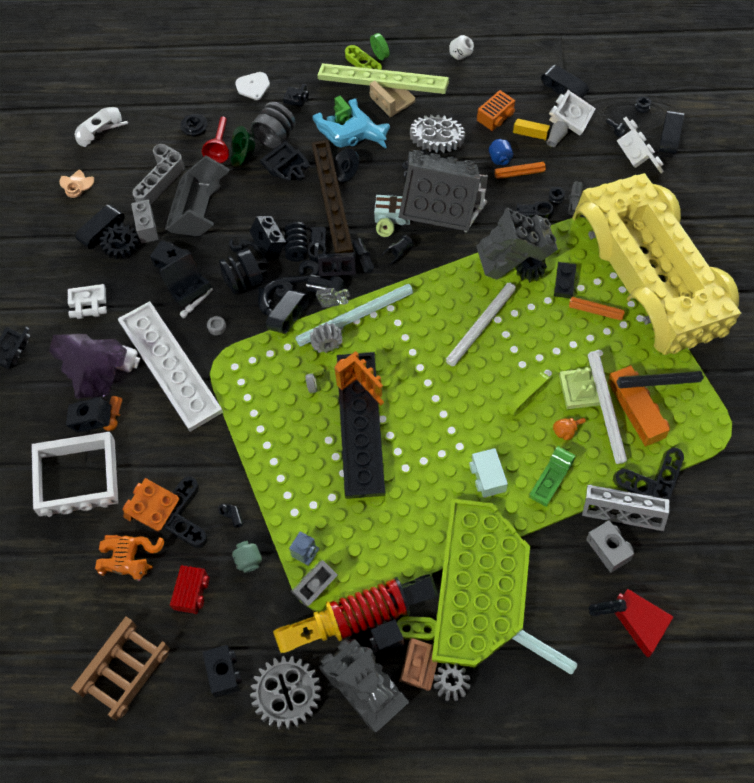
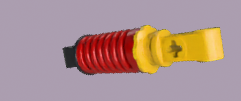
[273,574,438,653]

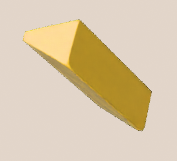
[513,119,550,140]

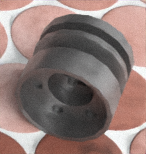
[251,102,296,148]

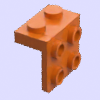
[122,478,179,531]

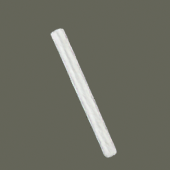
[446,282,516,367]
[588,351,627,464]

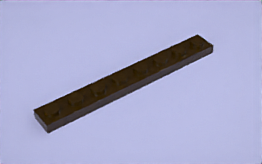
[312,140,353,253]

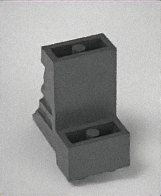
[476,208,558,280]
[319,638,409,732]

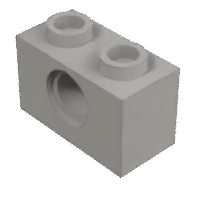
[131,200,159,244]
[586,521,634,573]
[291,560,337,606]

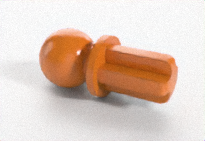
[103,396,122,431]

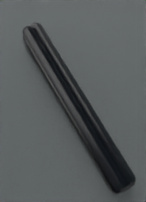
[616,371,704,388]

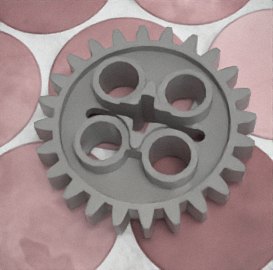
[410,115,465,153]
[250,656,321,729]

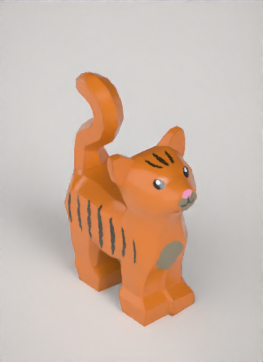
[95,535,164,581]

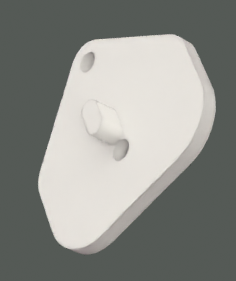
[236,72,270,100]

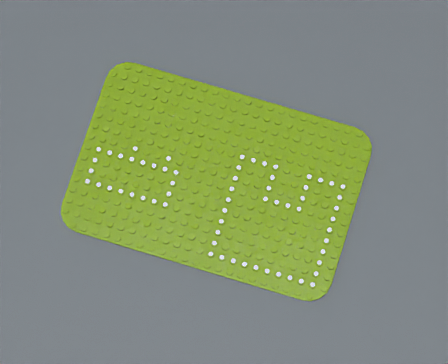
[210,217,732,612]

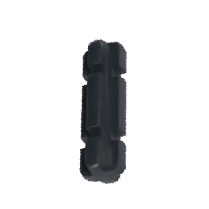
[588,599,627,616]

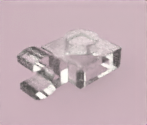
[316,288,350,308]

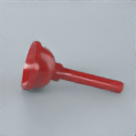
[202,117,229,163]

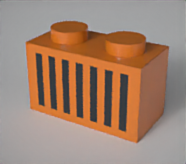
[477,90,515,131]

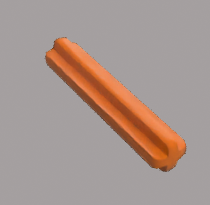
[495,162,546,179]
[569,297,625,320]

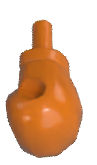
[553,418,586,440]

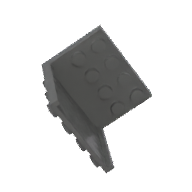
[398,150,480,231]

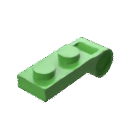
[529,446,576,507]

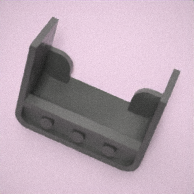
[165,156,230,236]

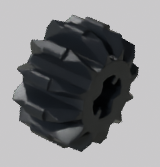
[515,257,547,283]

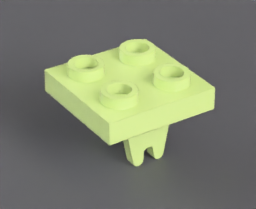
[559,367,600,409]

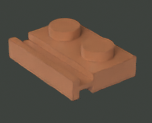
[399,638,437,691]

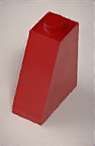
[615,589,673,657]

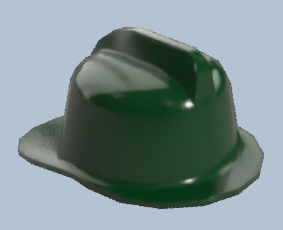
[230,126,255,167]

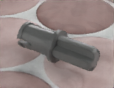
[568,181,583,215]

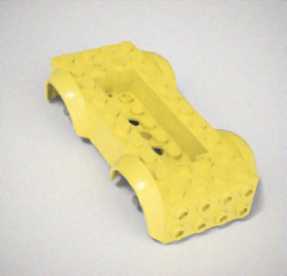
[573,173,741,355]

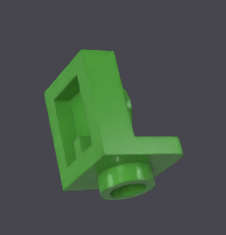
[334,96,352,125]

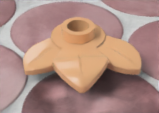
[60,170,94,198]

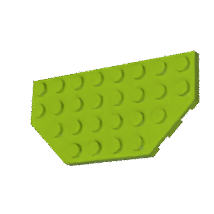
[432,499,530,667]

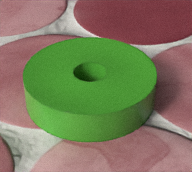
[370,33,389,61]

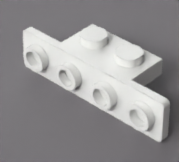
[617,117,664,173]

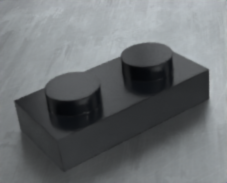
[554,262,576,299]

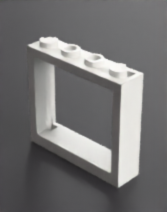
[32,432,118,517]

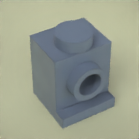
[289,531,320,566]

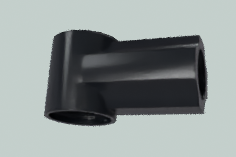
[306,275,345,301]

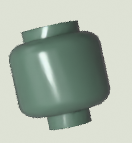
[232,541,262,573]

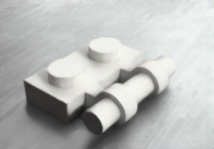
[68,284,107,319]

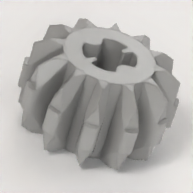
[310,323,342,353]
[434,663,470,701]

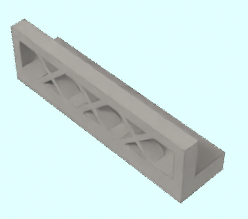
[582,485,669,531]

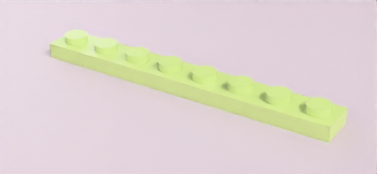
[318,63,449,94]

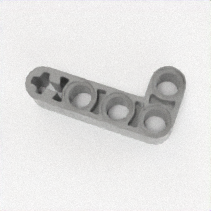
[133,144,184,205]

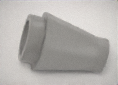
[547,121,568,147]

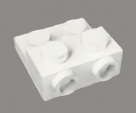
[549,90,596,136]

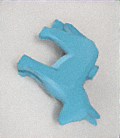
[313,99,390,148]

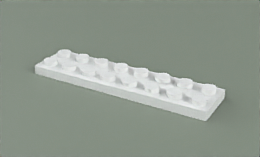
[118,301,223,432]

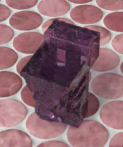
[49,334,127,399]

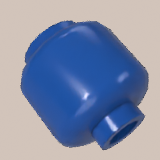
[489,139,513,165]

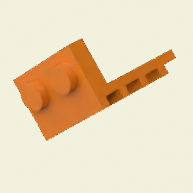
[334,351,384,405]

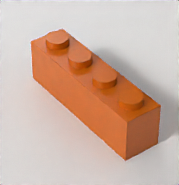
[608,366,670,447]

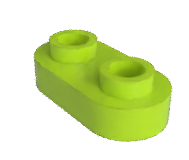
[397,617,436,641]

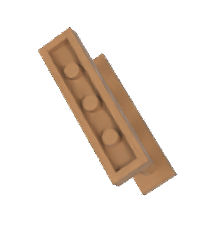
[71,617,170,722]

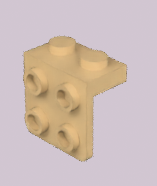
[369,81,415,117]

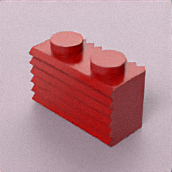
[170,565,209,614]

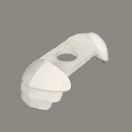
[74,107,122,147]

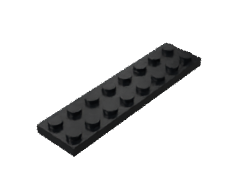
[337,352,385,499]

